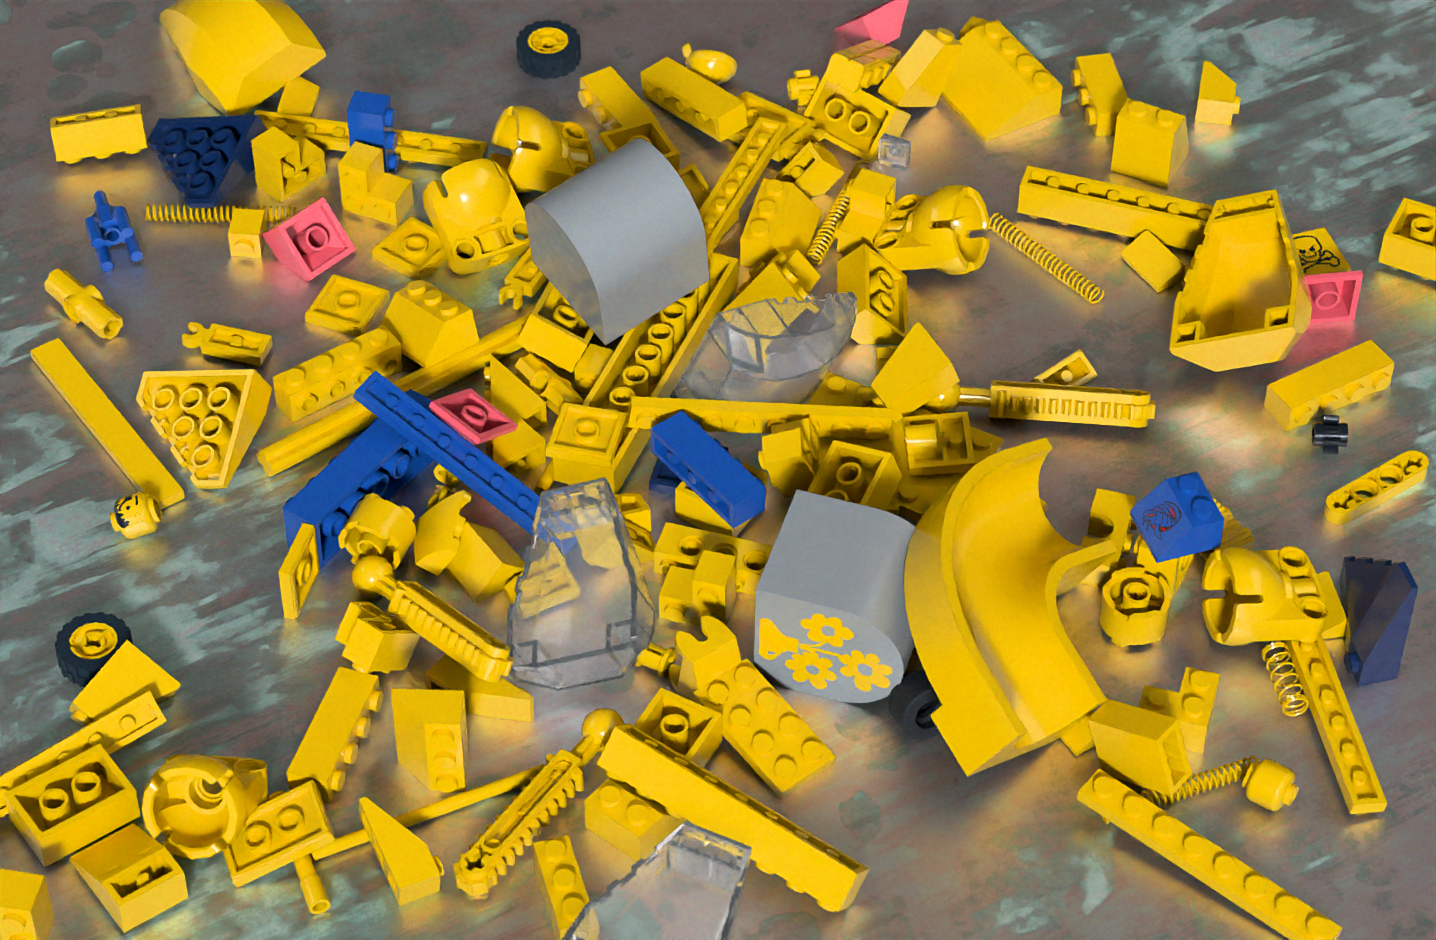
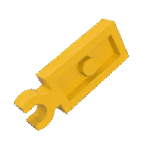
[499,247,547,310]
[182,322,273,366]

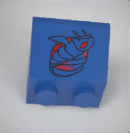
[1130,472,1225,563]

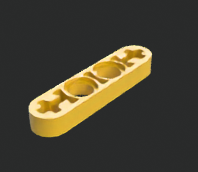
[1324,450,1429,525]

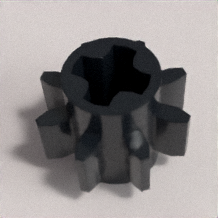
[1312,415,1348,454]

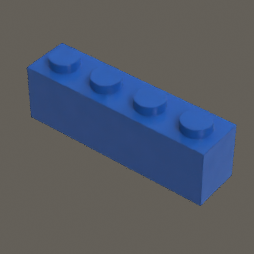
[650,411,766,529]

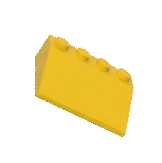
[941,20,1063,142]

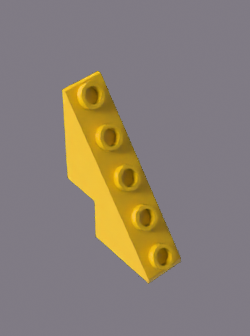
[484,356,547,479]

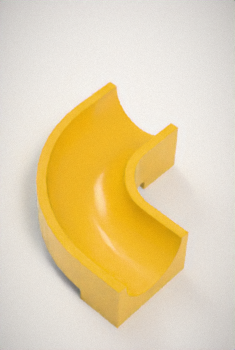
[904,437,1118,777]

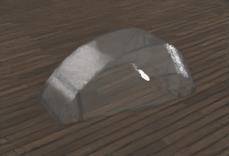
[670,292,857,404]
[507,477,655,691]
[561,821,752,940]

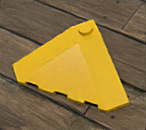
[136,369,272,489]

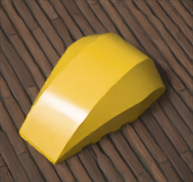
[159,0,326,116]
[1169,189,1312,372]

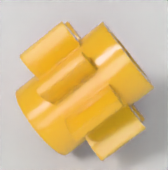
[787,69,820,106]

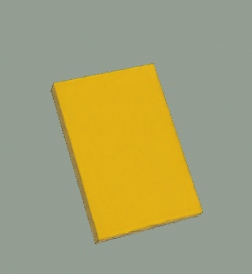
[223,780,336,888]

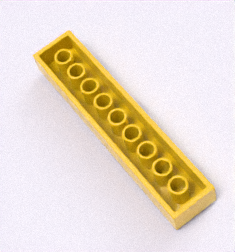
[553,252,738,494]

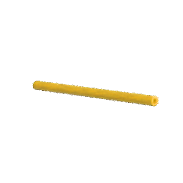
[310,764,545,861]

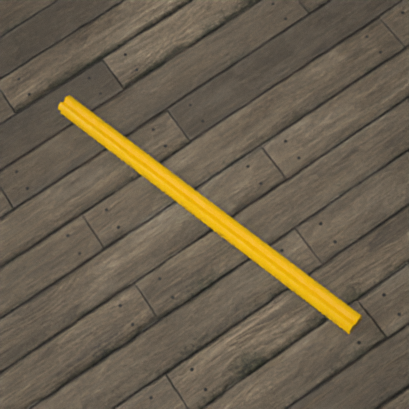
[257,312,531,477]

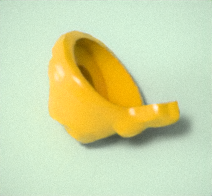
[682,43,737,86]

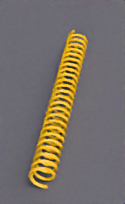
[804,160,871,265]
[144,204,296,224]
[989,212,1105,304]
[1102,755,1260,825]

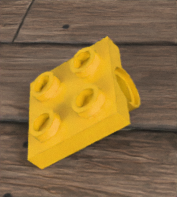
[903,411,976,477]

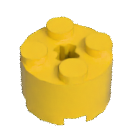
[338,493,416,571]
[1099,567,1171,647]

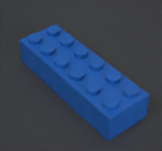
[283,389,434,569]

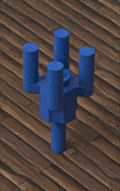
[85,191,143,272]

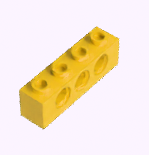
[654,522,773,596]

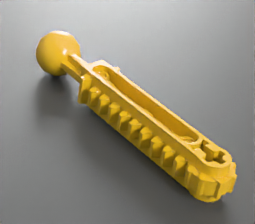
[924,380,1156,428]
[351,555,514,683]
[453,708,625,896]

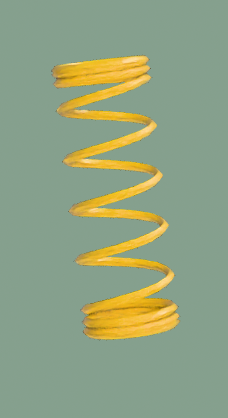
[1261,642,1309,716]

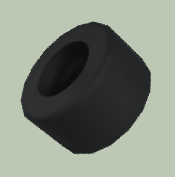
[888,670,942,739]

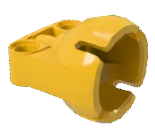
[488,105,595,193]
[422,158,530,275]
[873,185,990,275]
[1202,546,1329,646]
[142,753,268,859]

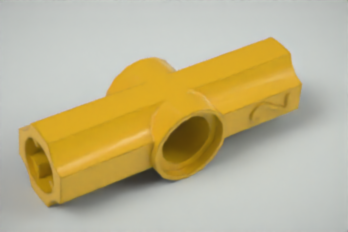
[44,268,123,340]
[514,353,584,415]

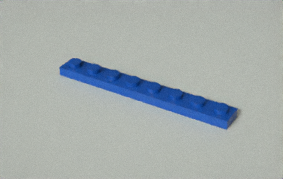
[353,370,583,559]

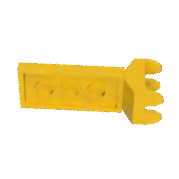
[668,615,836,800]

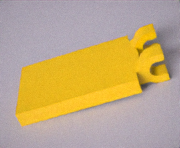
[727,91,827,162]

